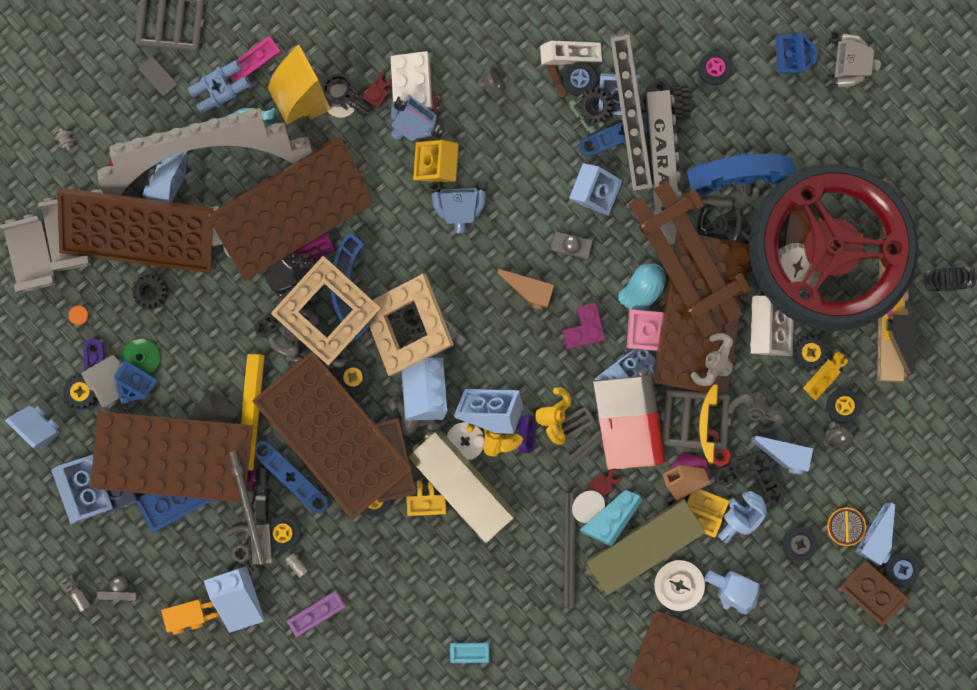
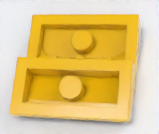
[687,489,729,537]

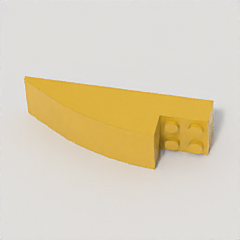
[268,45,330,124]

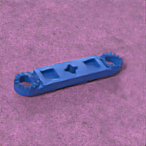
[579,112,648,157]
[255,441,329,513]

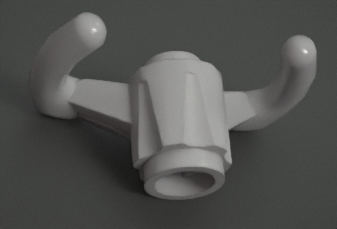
[691,333,733,386]

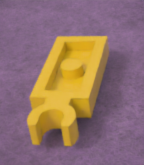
[803,351,848,401]

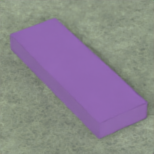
[287,590,346,638]

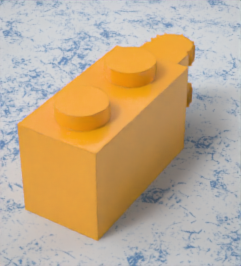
[161,599,220,635]

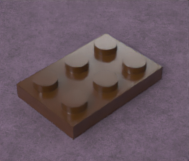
[839,559,909,627]

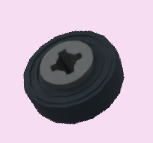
[782,527,817,562]

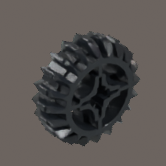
[923,267,977,292]

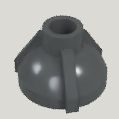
[478,66,504,94]
[824,421,853,448]

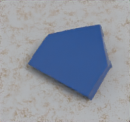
[114,360,157,404]

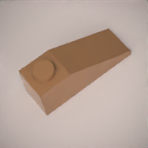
[498,269,554,311]

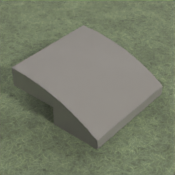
[81,355,121,407]

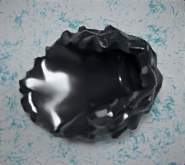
[264,253,323,299]

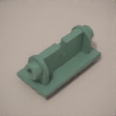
[568,94,605,134]

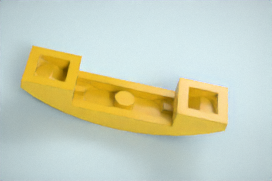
[699,385,718,464]

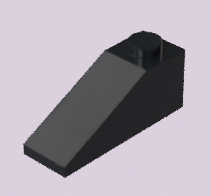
[886,315,916,375]

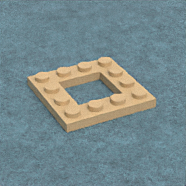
[271,256,380,365]
[368,274,454,376]

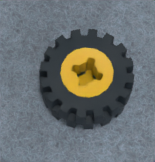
[793,335,829,370]
[63,375,98,409]

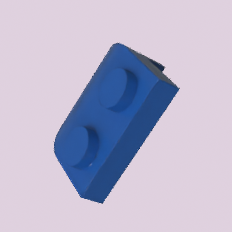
[775,33,817,74]

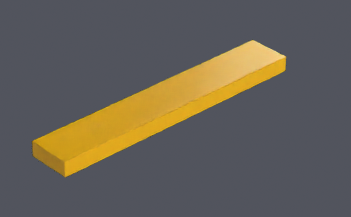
[240,354,265,470]

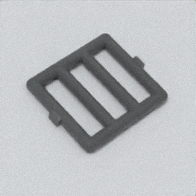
[135,0,205,51]
[661,389,731,451]

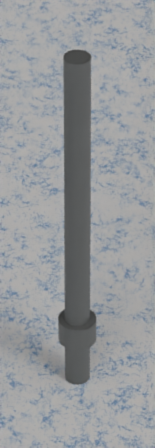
[229,450,266,565]

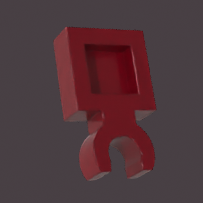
[362,73,392,109]
[587,469,622,497]

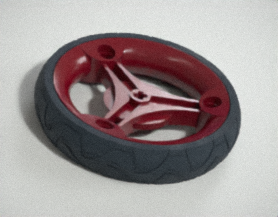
[749,164,918,331]

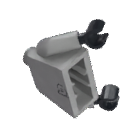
[825,30,881,90]

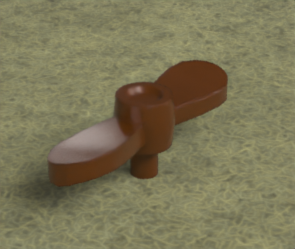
[547,65,566,98]

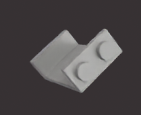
[38,197,92,272]
[0,214,57,294]

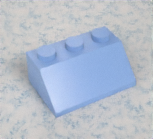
[143,151,188,202]
[401,358,447,420]
[51,455,113,524]

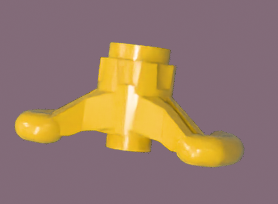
[536,387,572,445]
[467,423,523,456]

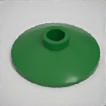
[122,339,160,375]

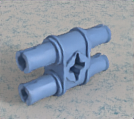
[188,60,251,114]

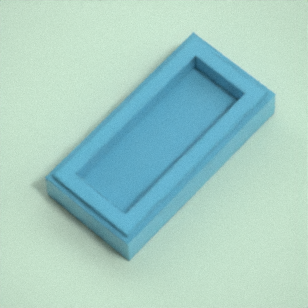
[450,643,489,663]

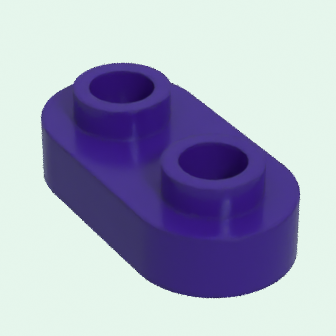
[83,338,104,371]
[518,415,536,454]

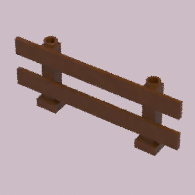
[629,181,751,338]

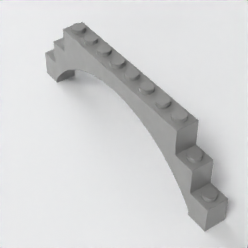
[90,108,313,195]

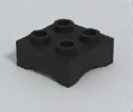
[188,390,241,424]

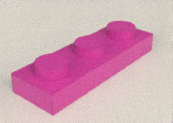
[229,36,281,83]

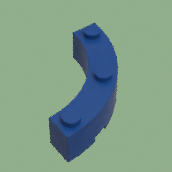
[687,153,796,196]
[331,232,370,341]

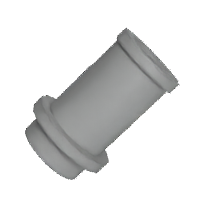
[285,553,309,578]

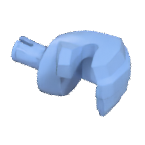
[718,491,767,543]
[704,570,760,615]

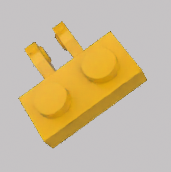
[407,481,446,516]

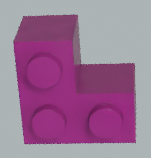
[562,303,605,350]

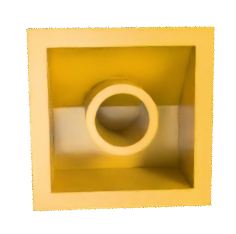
[413,140,458,183]

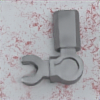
[444,320,466,346]
[60,575,92,612]

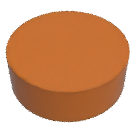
[69,306,89,325]

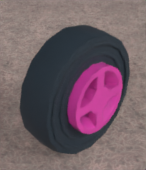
[698,51,732,85]

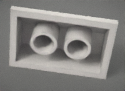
[750,296,794,356]

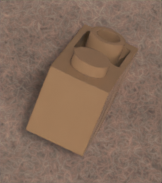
[663,465,711,501]

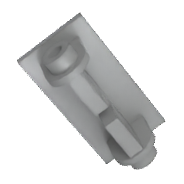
[250,524,272,564]

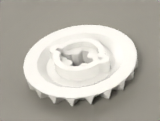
[778,243,821,292]
[654,560,705,611]

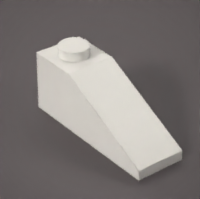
[540,41,602,65]

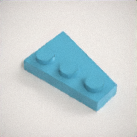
[580,490,643,546]

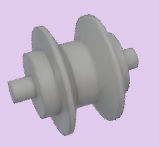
[54,128,76,151]

